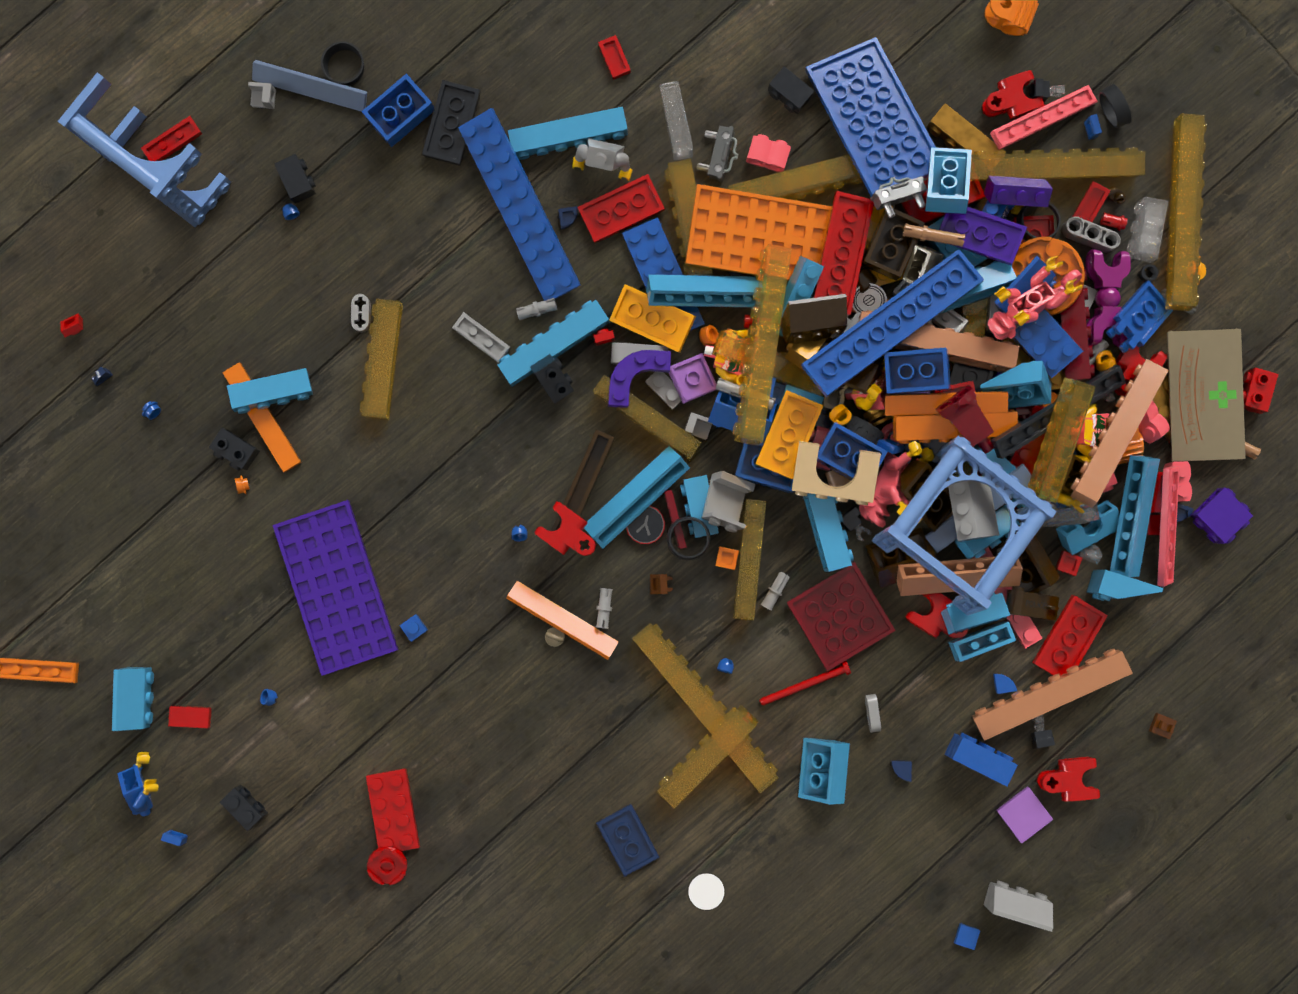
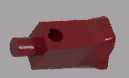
[935,386,994,454]

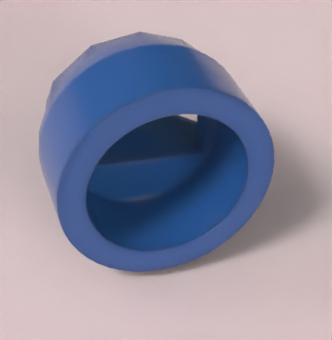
[282,203,300,220]
[511,525,527,541]
[717,658,734,674]
[260,689,278,706]

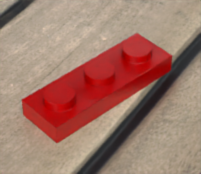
[141,116,202,161]

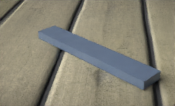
[252,60,367,112]
[925,464,1036,553]

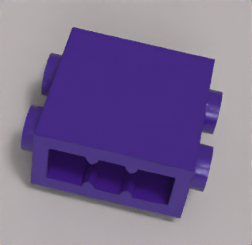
[1190,487,1253,544]

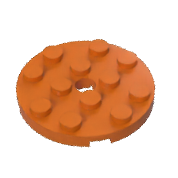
[1012,237,1085,316]

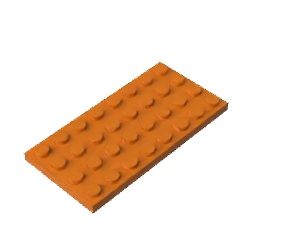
[685,184,832,281]

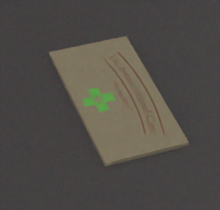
[1167,328,1246,462]

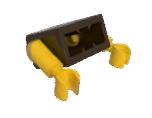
[1044,454,1091,513]

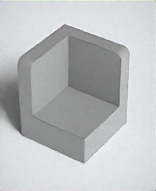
[248,82,276,109]
[684,412,712,440]

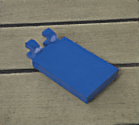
[1106,280,1174,353]

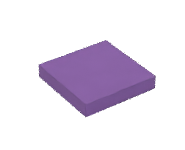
[669,353,717,404]
[996,786,1053,844]

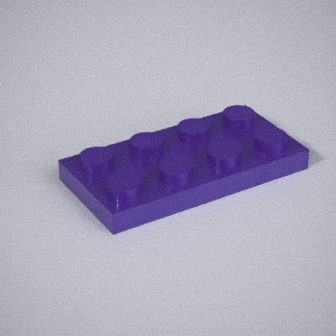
[939,207,1027,266]

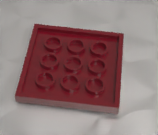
[786,562,896,671]

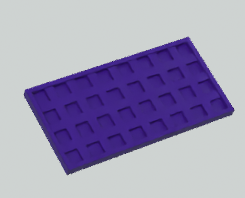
[273,500,398,676]

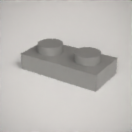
[645,372,681,410]

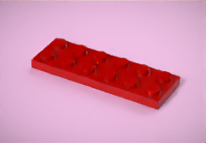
[813,191,874,316]

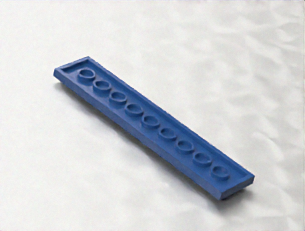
[458,108,581,301]
[801,249,984,397]

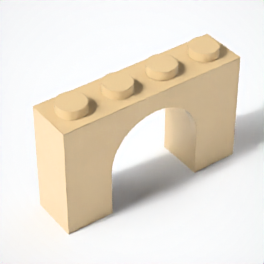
[792,441,881,505]

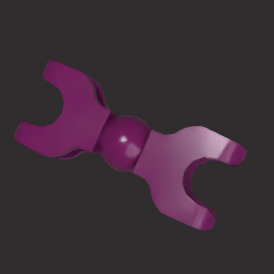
[1085,249,1131,347]

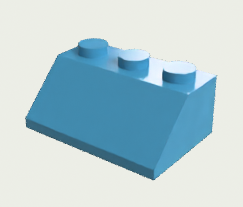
[112,667,154,731]
[798,738,850,805]

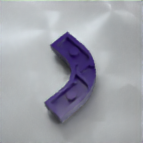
[608,350,671,408]

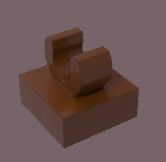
[650,574,673,594]
[1149,713,1177,739]

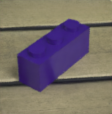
[984,176,1053,207]

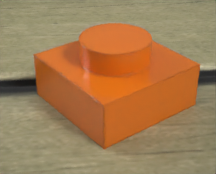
[715,546,739,570]

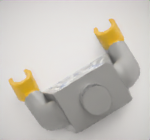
[572,139,633,181]

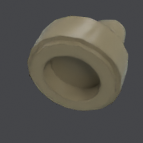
[545,627,565,647]

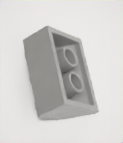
[948,476,999,542]
[984,881,1053,932]

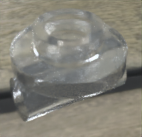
[1079,545,1102,564]

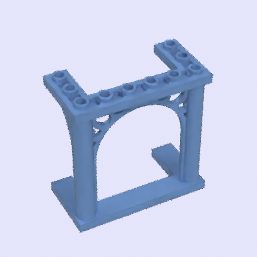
[58,72,231,227]
[872,436,1057,616]

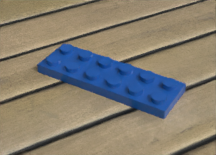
[622,218,705,332]

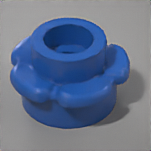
[142,402,161,420]

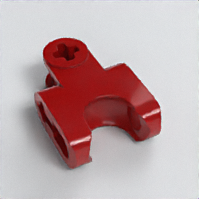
[982,70,1045,120]
[1114,345,1167,396]
[534,501,596,556]
[905,593,968,639]
[1037,757,1100,801]

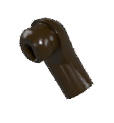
[1107,187,1126,204]

